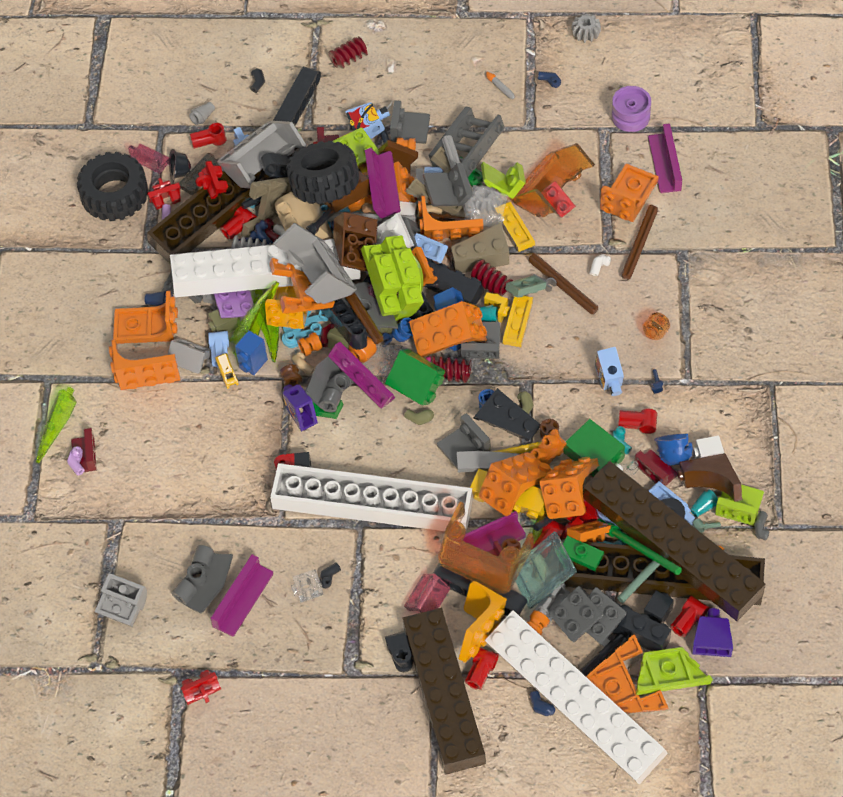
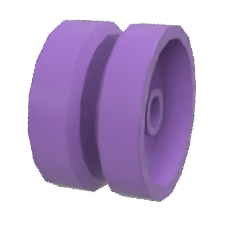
[612,86,651,132]

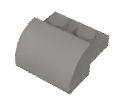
[95,573,147,627]

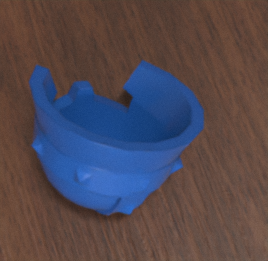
[654,433,693,466]

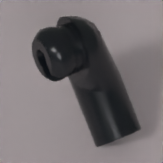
[250,68,265,93]

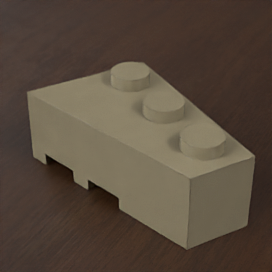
[451,222,509,273]

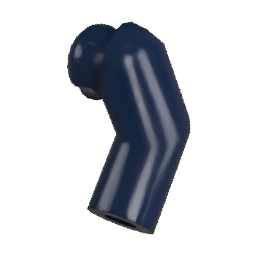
[538,71,561,88]
[255,220,273,245]
[529,691,555,716]

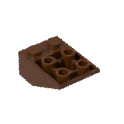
[333,212,378,272]

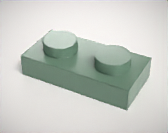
[506,275,546,297]

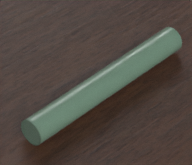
[617,561,660,603]

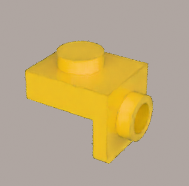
[484,292,510,323]

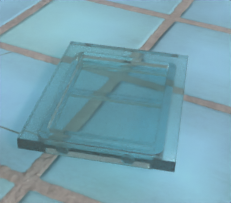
[513,532,577,609]

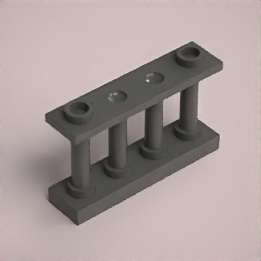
[429,106,505,177]

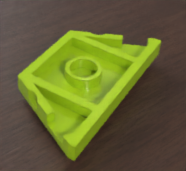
[636,647,713,695]

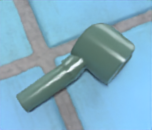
[692,519,721,533]

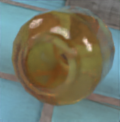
[642,312,670,340]

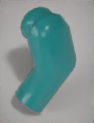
[612,426,632,455]

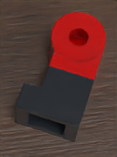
[274,452,311,471]

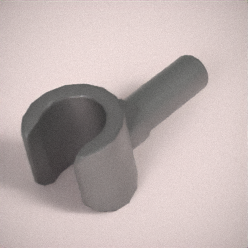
[533,274,556,292]

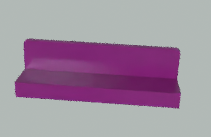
[648,123,682,193]
[365,148,401,219]
[328,342,395,409]
[445,511,526,567]
[210,554,274,637]

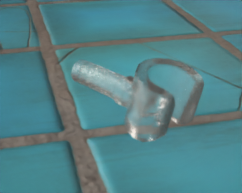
[614,460,639,476]

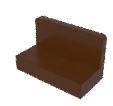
[378,140,418,175]

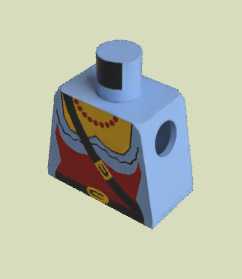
[345,102,390,139]
[595,347,624,396]

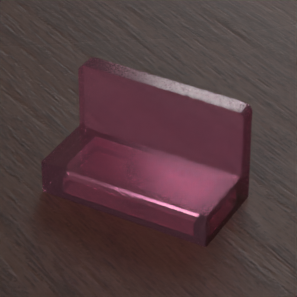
[128,144,169,174]
[404,574,450,613]

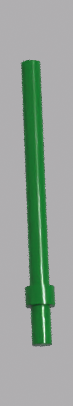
[597,518,682,575]

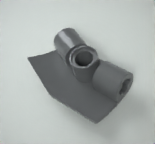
[341,282,398,338]
[305,357,354,412]
[171,545,233,614]

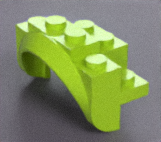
[361,235,424,321]

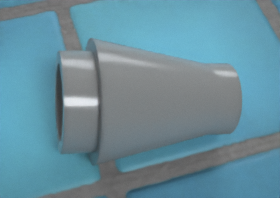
[189,102,215,125]

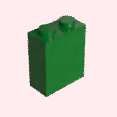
[385,349,445,406]
[564,419,625,477]

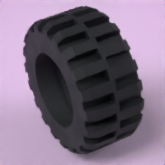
[286,141,360,204]
[77,152,148,221]

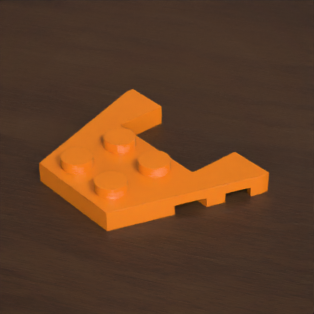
[269,258,335,314]
[586,635,668,714]

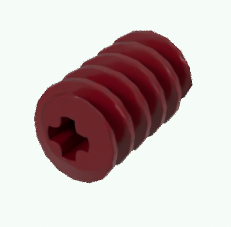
[329,36,368,69]
[471,259,513,296]
[432,356,472,383]

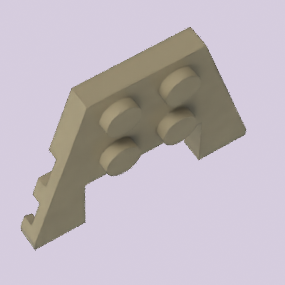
[405,147,474,216]
[241,177,291,237]

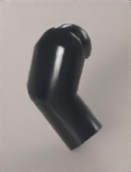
[319,562,341,589]

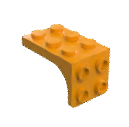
[265,286,308,329]
[458,581,507,663]

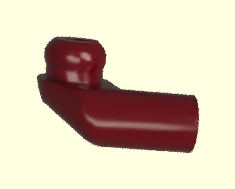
[264,218,280,242]
[320,323,334,347]

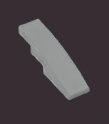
[457,451,519,473]

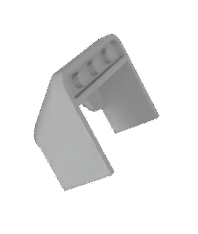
[217,121,307,188]
[273,223,357,304]

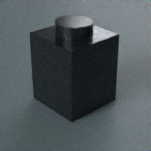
[644,591,674,623]

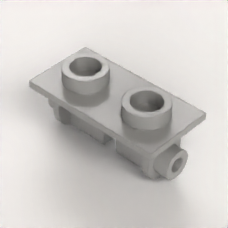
[534,581,570,624]

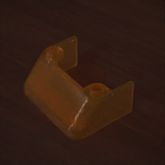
[509,143,595,217]
[438,501,534,593]

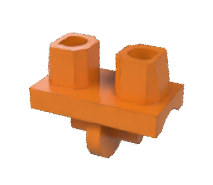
[530,429,567,465]

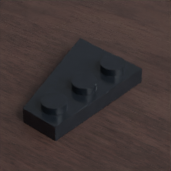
[473,388,541,441]

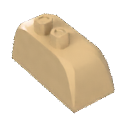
[275,191,334,240]

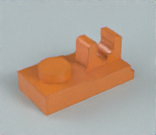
[412,247,438,287]
[567,520,611,542]

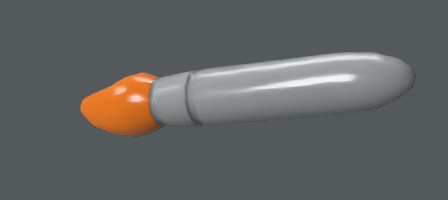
[486,71,515,99]

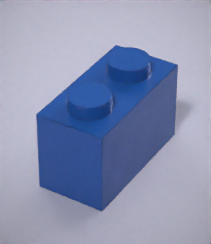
[235,331,268,375]

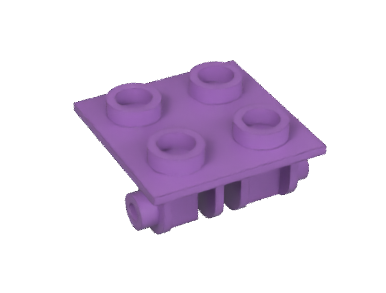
[214,290,257,324]

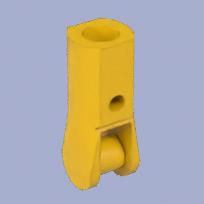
[215,353,239,389]

